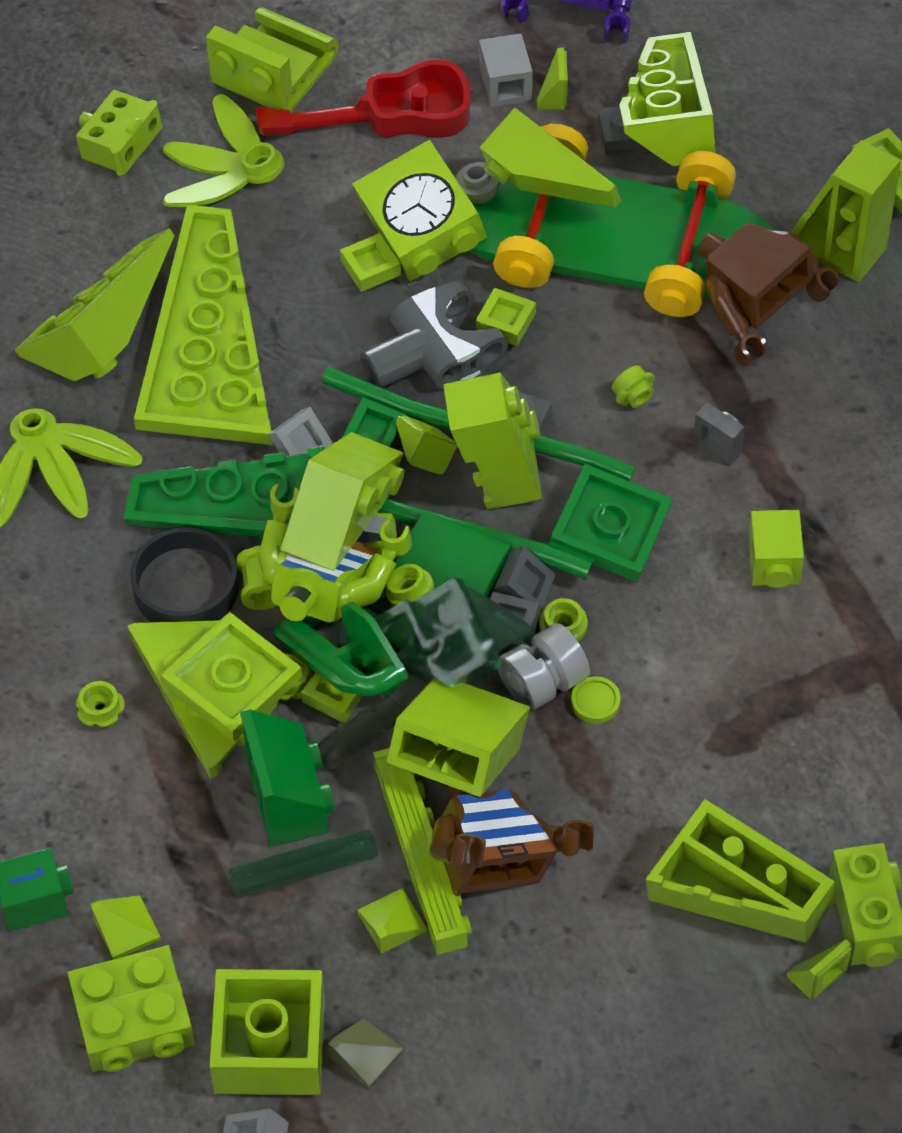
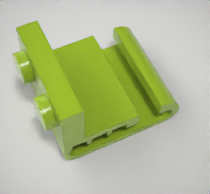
[206,7,339,113]

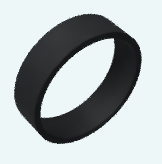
[130,527,239,622]

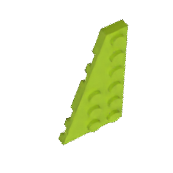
[134,205,273,445]

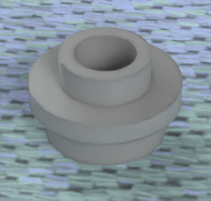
[456,162,500,204]

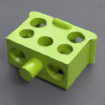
[76,89,163,176]

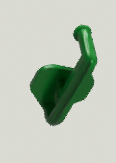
[274,602,408,697]

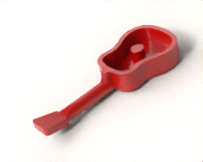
[256,59,470,138]

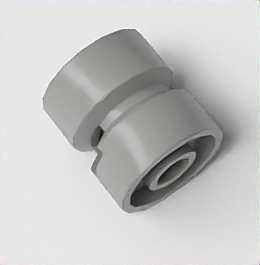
[497,623,590,713]

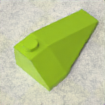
[619,32,716,166]
[15,228,175,382]

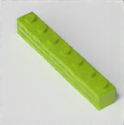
[373,748,472,956]

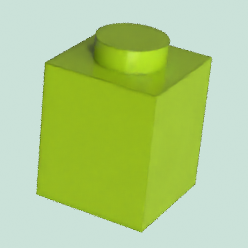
[748,510,804,588]

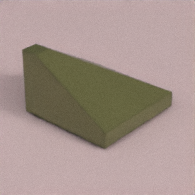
[328,1018,404,1089]

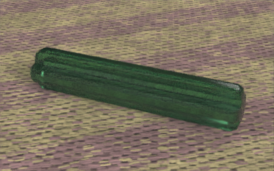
[228,829,378,897]

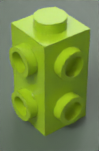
[828,843,902,967]

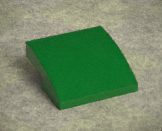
[381,510,513,635]

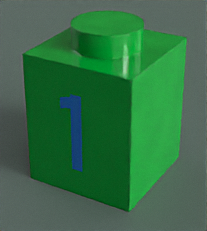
[0,848,74,932]

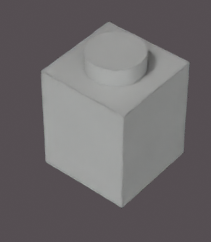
[479,33,533,107]

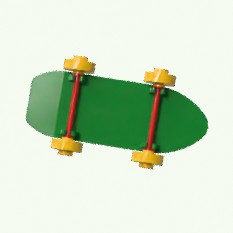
[467,124,776,317]

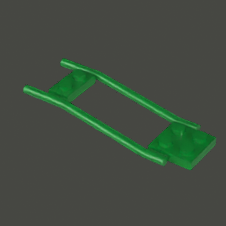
[321,366,673,583]

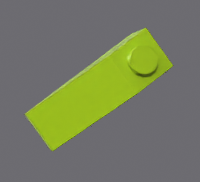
[479,108,622,208]

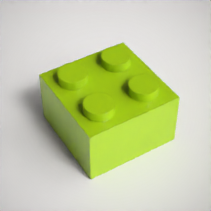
[210,969,325,1095]

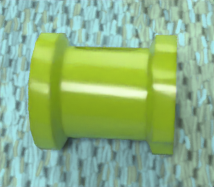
[236,546,277,610]

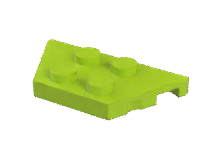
[127,620,279,779]

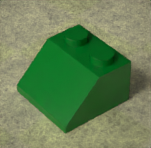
[240,709,335,847]

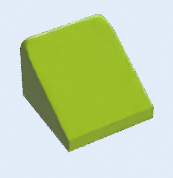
[396,415,457,475]

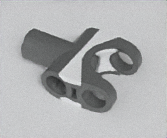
[360,281,508,389]

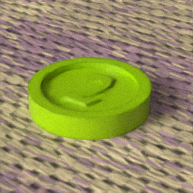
[571,676,621,724]

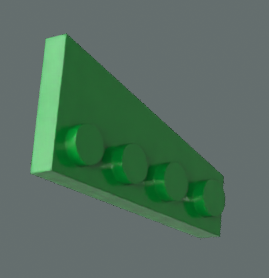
[123,446,325,537]

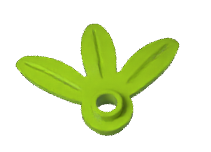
[162,94,285,207]
[0,408,143,527]

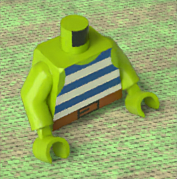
[259,484,412,623]

